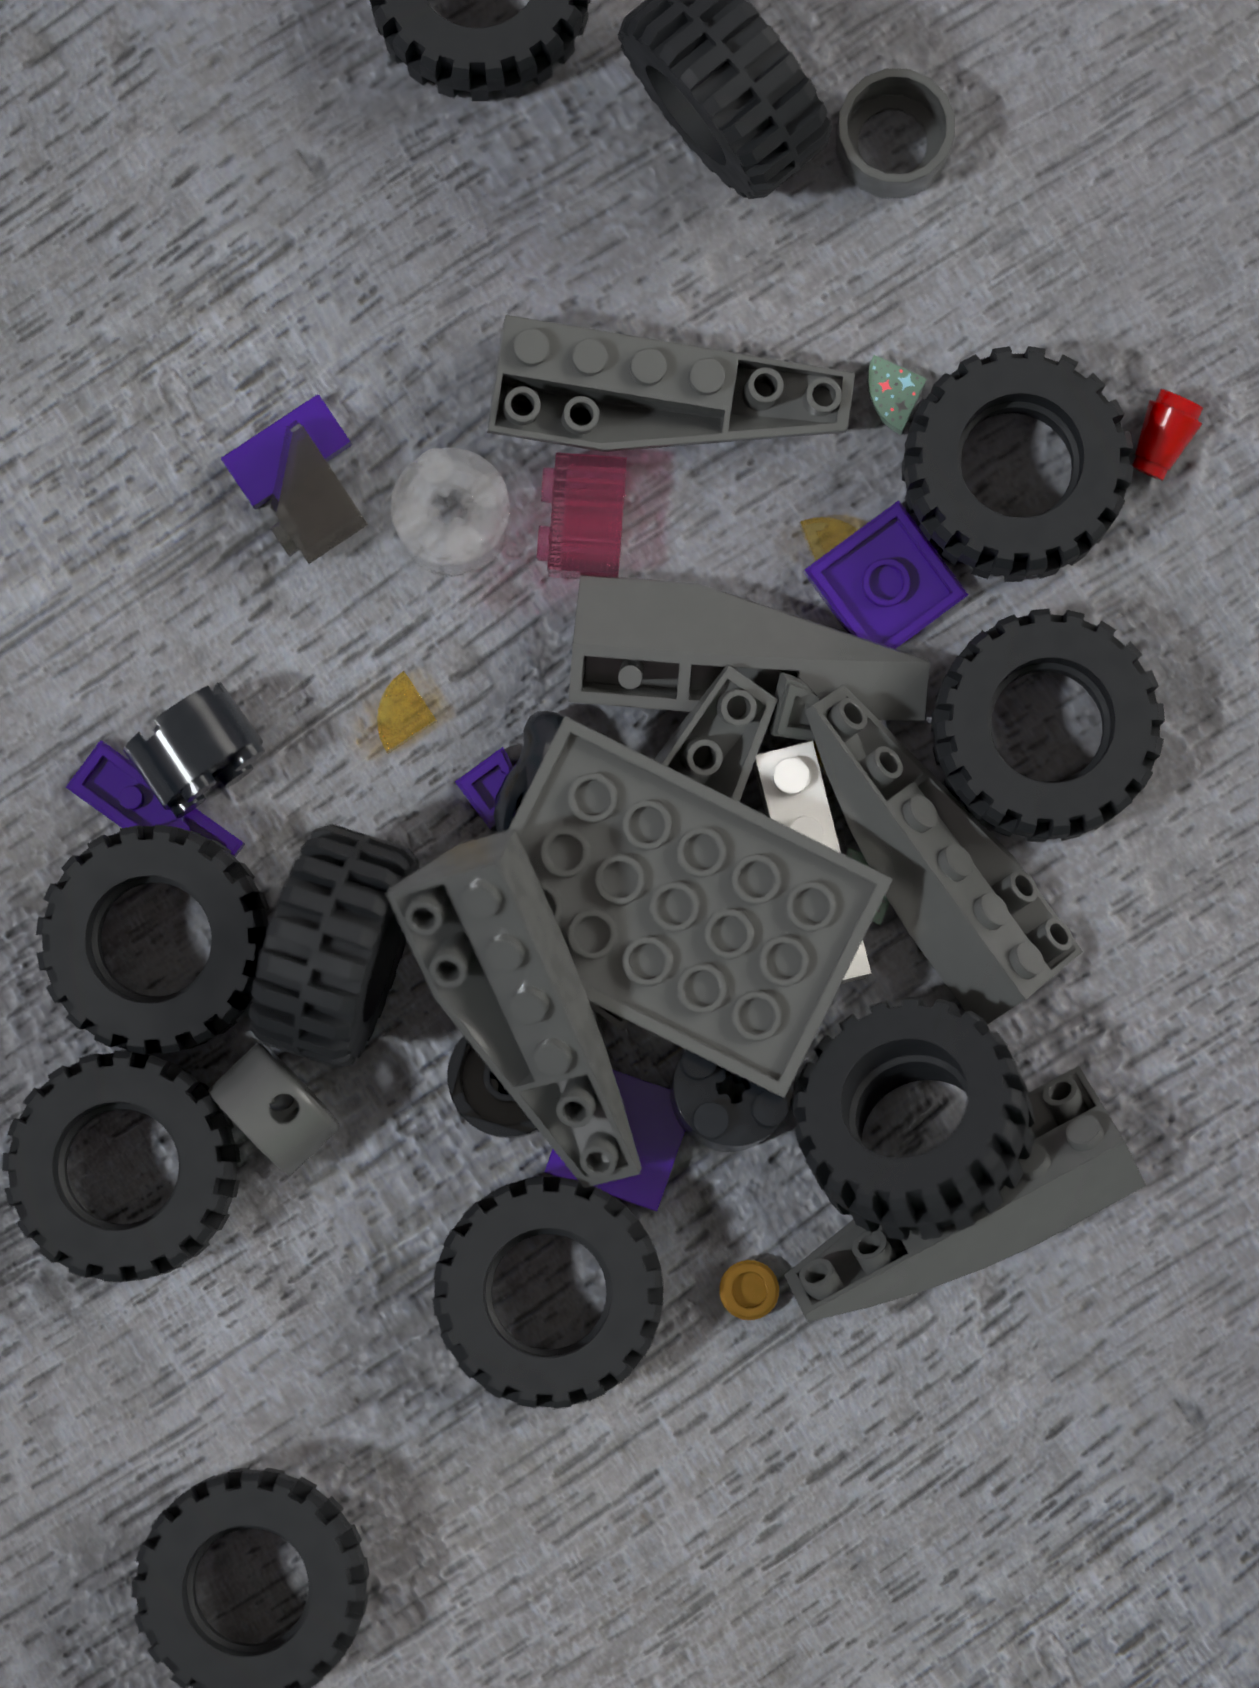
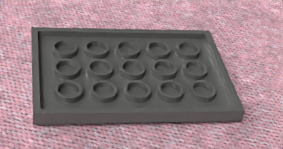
[509,716,893,1098]

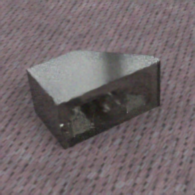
[270,420,368,564]

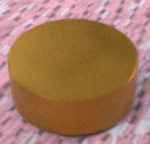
[719,1260,779,1320]

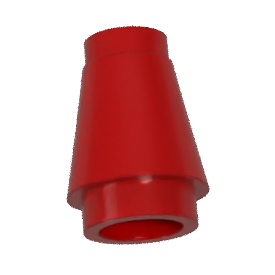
[1131,389,1204,481]

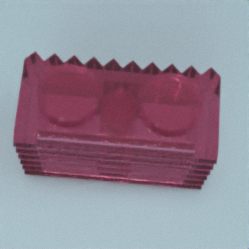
[537,452,627,580]

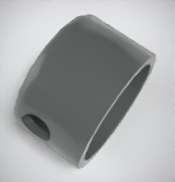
[836,69,955,199]
[207,1043,339,1176]

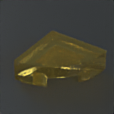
[799,517,858,562]
[377,671,437,754]

